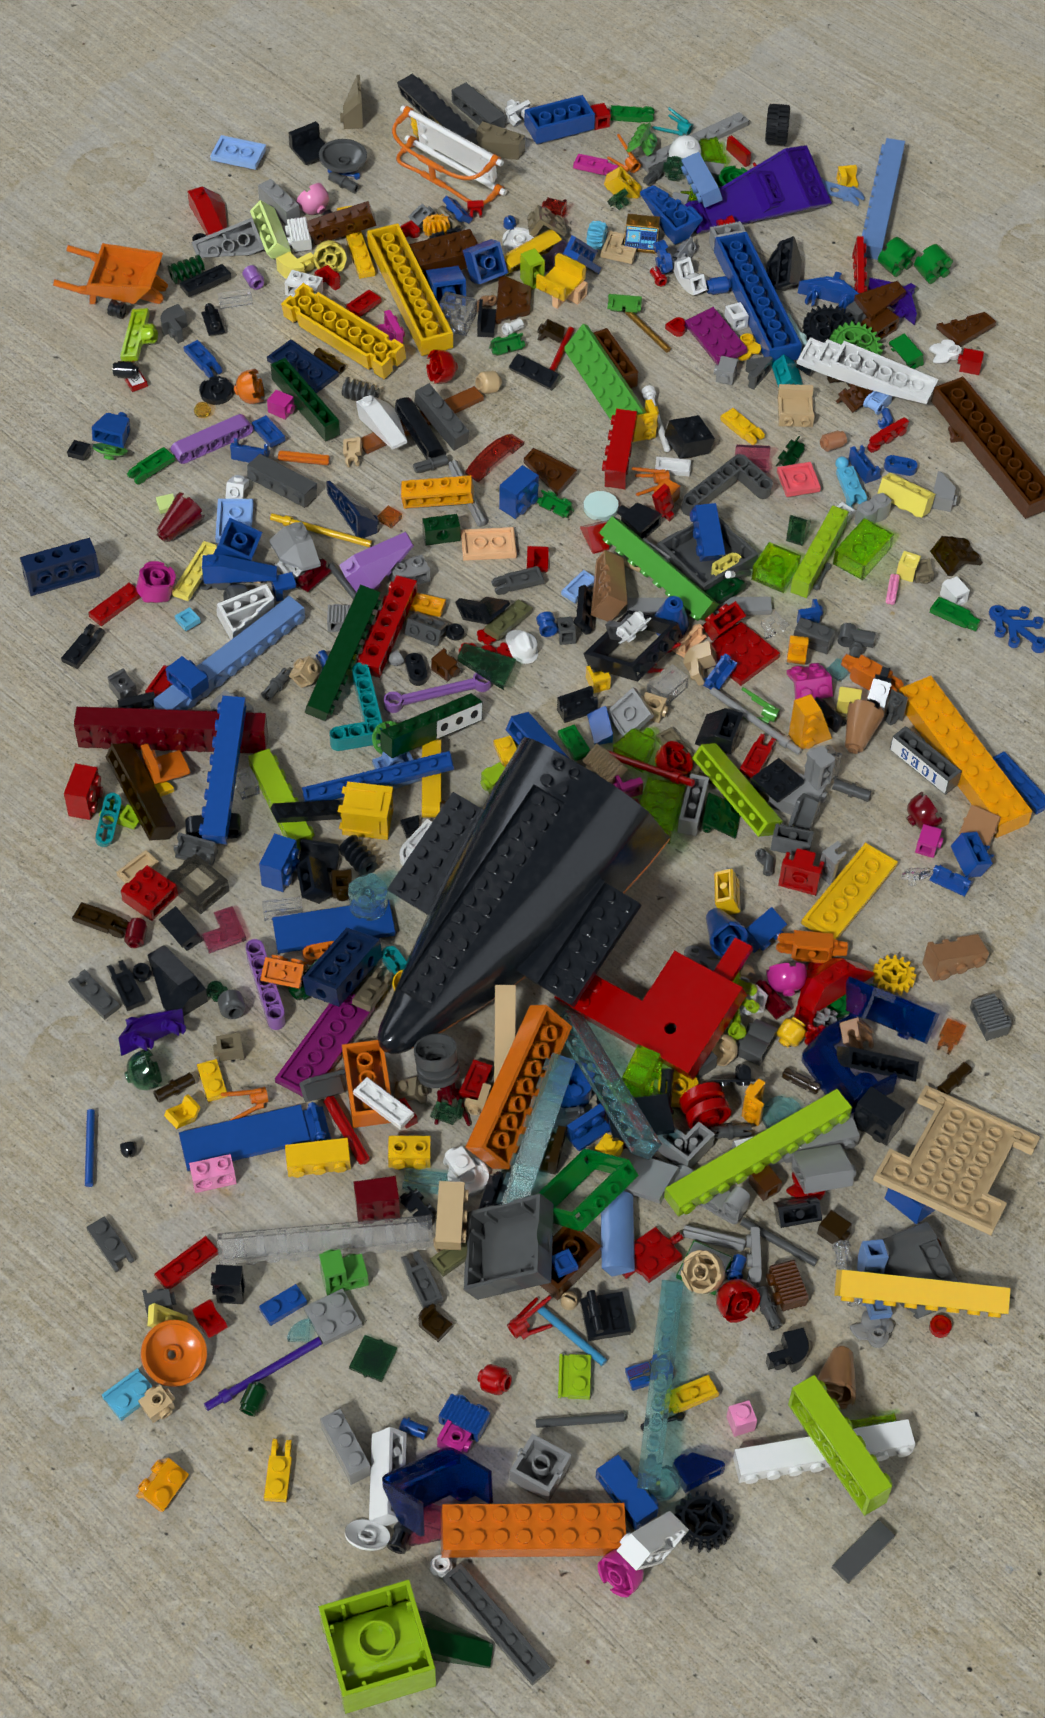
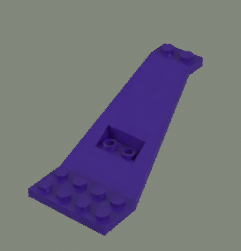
[685,145,832,234]

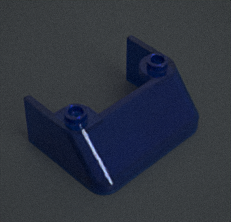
[846,976,940,1044]
[801,1014,898,1114]
[382,1448,493,1537]

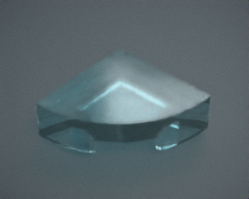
[287,1319,311,1342]

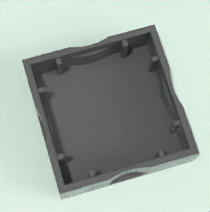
[657,517,758,592]
[464,1194,554,1300]

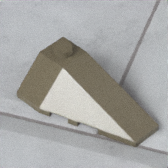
[340,74,363,129]

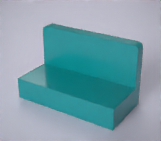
[772,354,803,388]

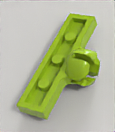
[120,308,158,361]

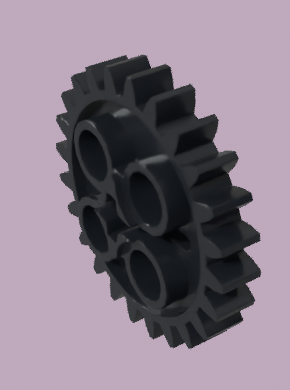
[802,304,857,343]

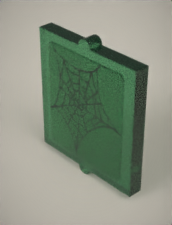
[349,1335,398,1382]

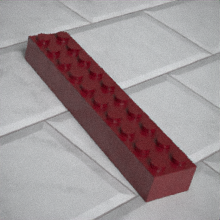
[74,706,268,754]

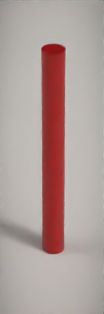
[549,327,574,372]

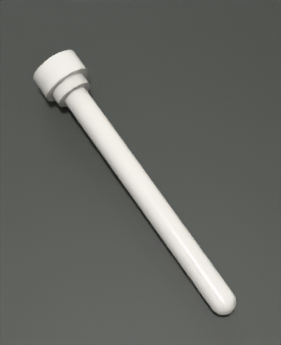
[642,385,671,452]

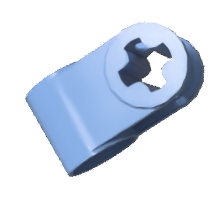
[863,391,893,415]

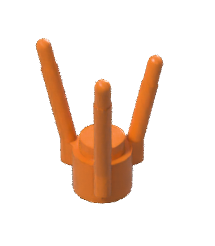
[607,134,641,173]
[632,467,670,496]
[221,1086,268,1120]

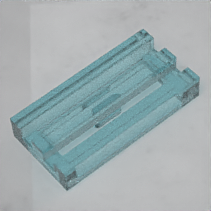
[402,1168,447,1194]

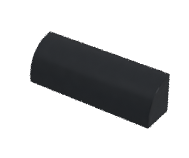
[395,397,446,460]
[837,1046,919,1082]

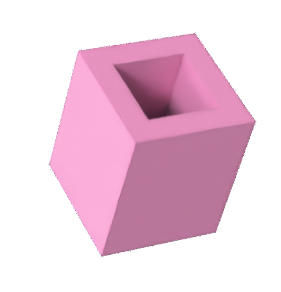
[726,1400,757,1437]

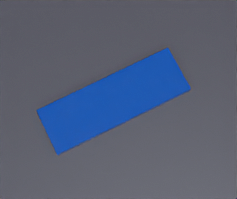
[272,900,395,954]
[179,1104,310,1172]

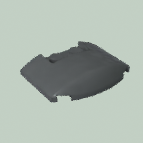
[883,1222,959,1319]

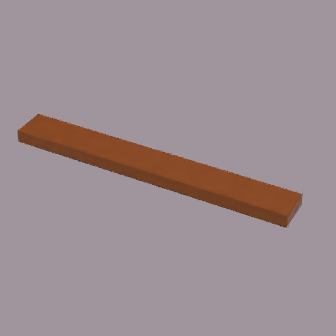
[361,386,484,454]

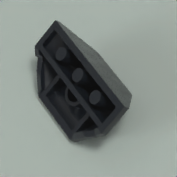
[766,236,802,289]

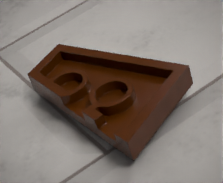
[854,280,906,321]
[936,312,996,347]
[524,448,577,496]

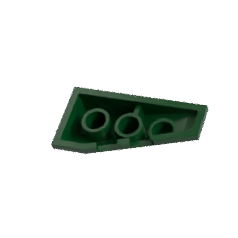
[418,1610,494,1669]

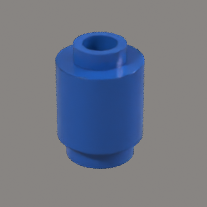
[706,276,731,295]

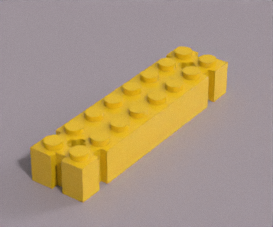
[281,283,406,379]

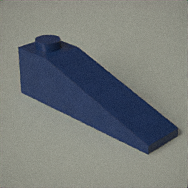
[326,480,379,539]

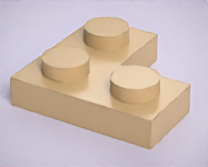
[601,231,637,264]

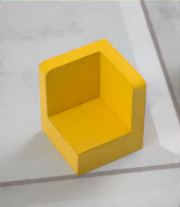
[836,165,858,188]
[586,666,611,693]

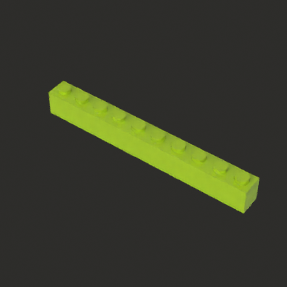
[664,1089,852,1217]

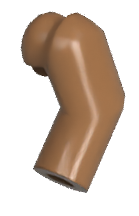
[473,295,497,312]

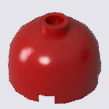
[426,349,458,384]
[655,741,693,776]
[716,1279,760,1323]

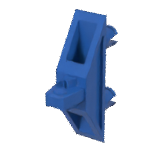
[798,272,859,313]

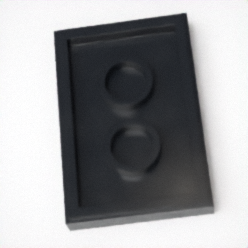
[605,1093,675,1141]

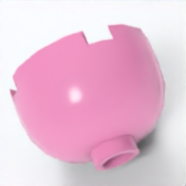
[296,183,329,215]

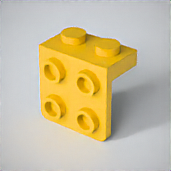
[633,399,659,442]

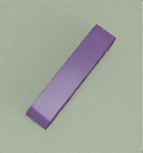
[170,414,253,464]
[246,939,286,1030]

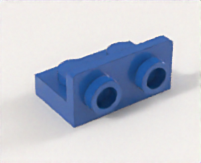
[566,1104,610,1151]

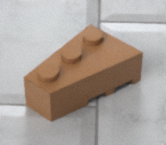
[922,934,989,982]

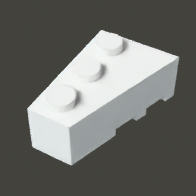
[217,584,274,640]
[617,1511,689,1571]

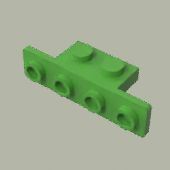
[626,122,657,156]

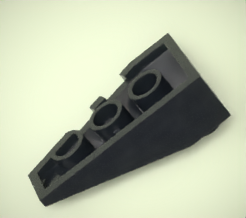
[147,945,208,1016]

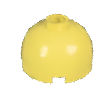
[314,240,347,273]

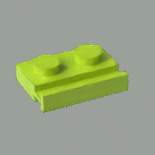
[558,1354,591,1400]

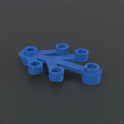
[989,605,1045,653]

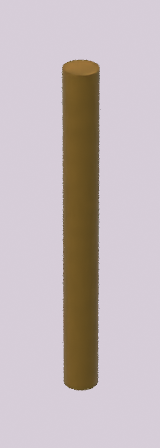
[625,312,671,353]

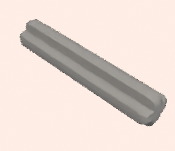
[683,1225,746,1251]

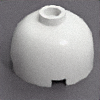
[669,135,702,168]

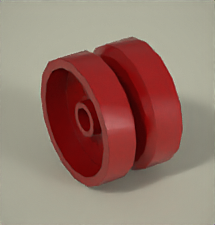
[679,1082,732,1129]

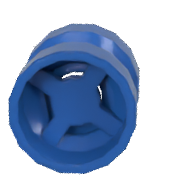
[536,611,558,637]

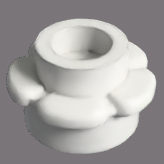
[430,1555,453,1578]

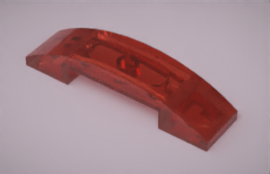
[465,434,524,482]

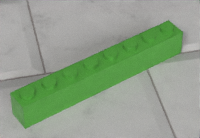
[599,516,719,622]

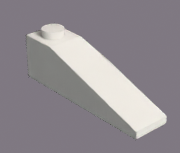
[356,395,407,450]

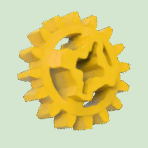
[873,955,916,996]

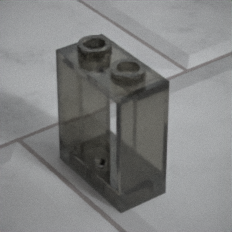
[167,853,229,914]

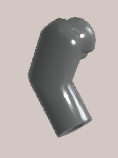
[755,848,774,876]

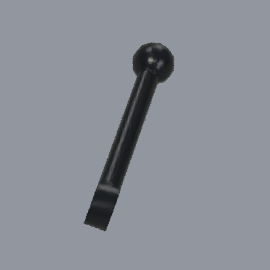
[640,1412,685,1431]

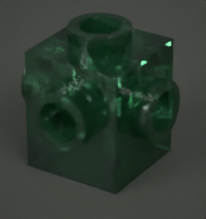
[663,156,683,181]

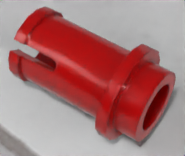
[650,266,667,287]

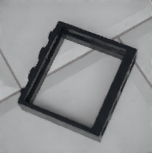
[583,610,683,682]

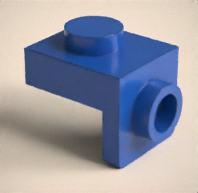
[797,599,823,624]

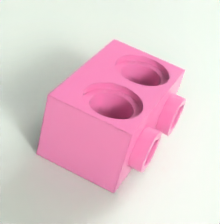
[189,1154,236,1193]

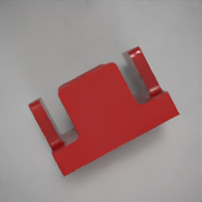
[778,848,824,896]

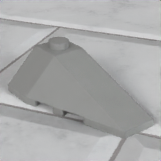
[191,218,265,258]

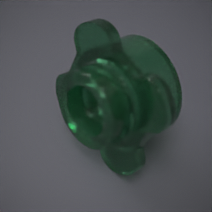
[206,981,228,1002]

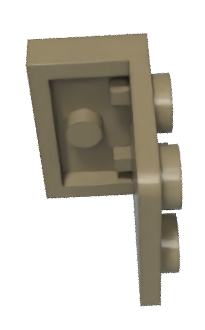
[527,205,567,237]

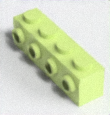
[250,200,291,259]

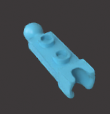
[835,456,867,508]

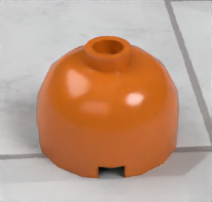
[234,369,265,404]

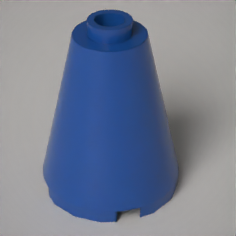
[654,596,689,636]
[706,908,749,957]

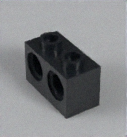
[211,1265,245,1304]

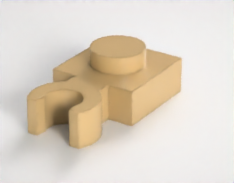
[343,437,362,467]

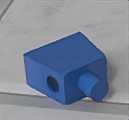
[92,412,130,448]

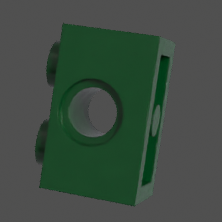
[422,514,460,546]

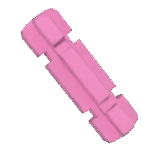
[886,573,900,605]

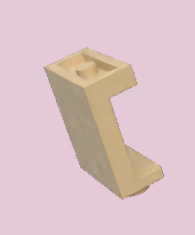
[777,384,814,427]

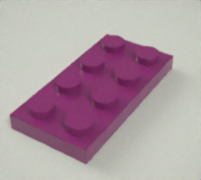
[685,307,747,365]

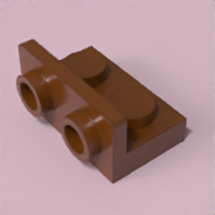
[836,384,873,413]

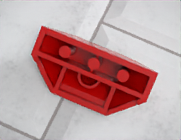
[800,958,874,1015]

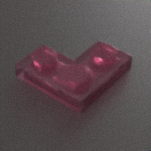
[202,906,246,954]

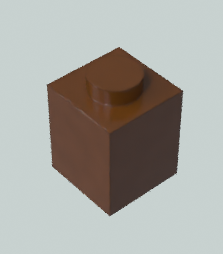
[748,1165,782,1202]

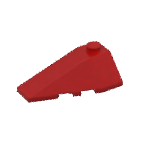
[187,186,227,236]

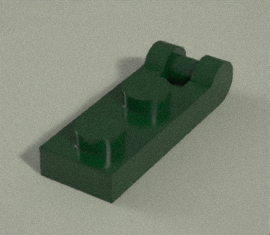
[705,577,747,605]

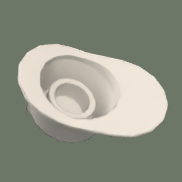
[505,630,538,664]

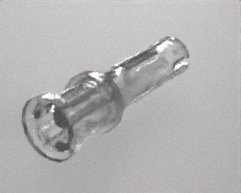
[832,1240,861,1307]

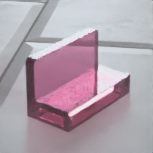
[735,444,771,473]

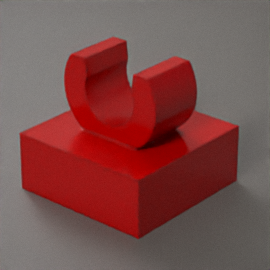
[466,200,484,218]

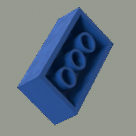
[524,95,595,144]

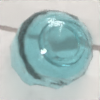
[645,1465,681,1502]

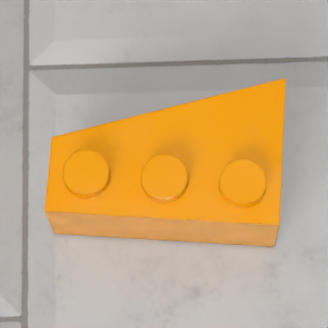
[789,694,832,750]

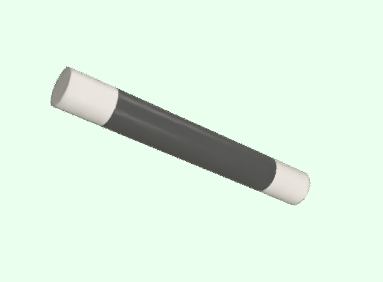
[725,569,756,578]

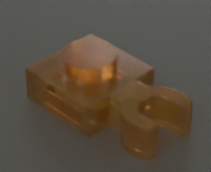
[937,1018,966,1055]

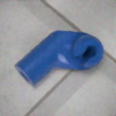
[877,408,893,429]

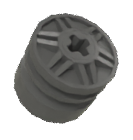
[414,1033,460,1088]

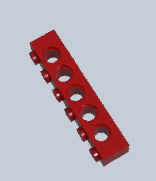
[356,575,418,678]

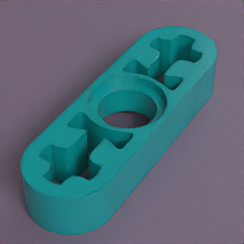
[95,793,122,847]

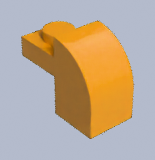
[787,635,809,665]

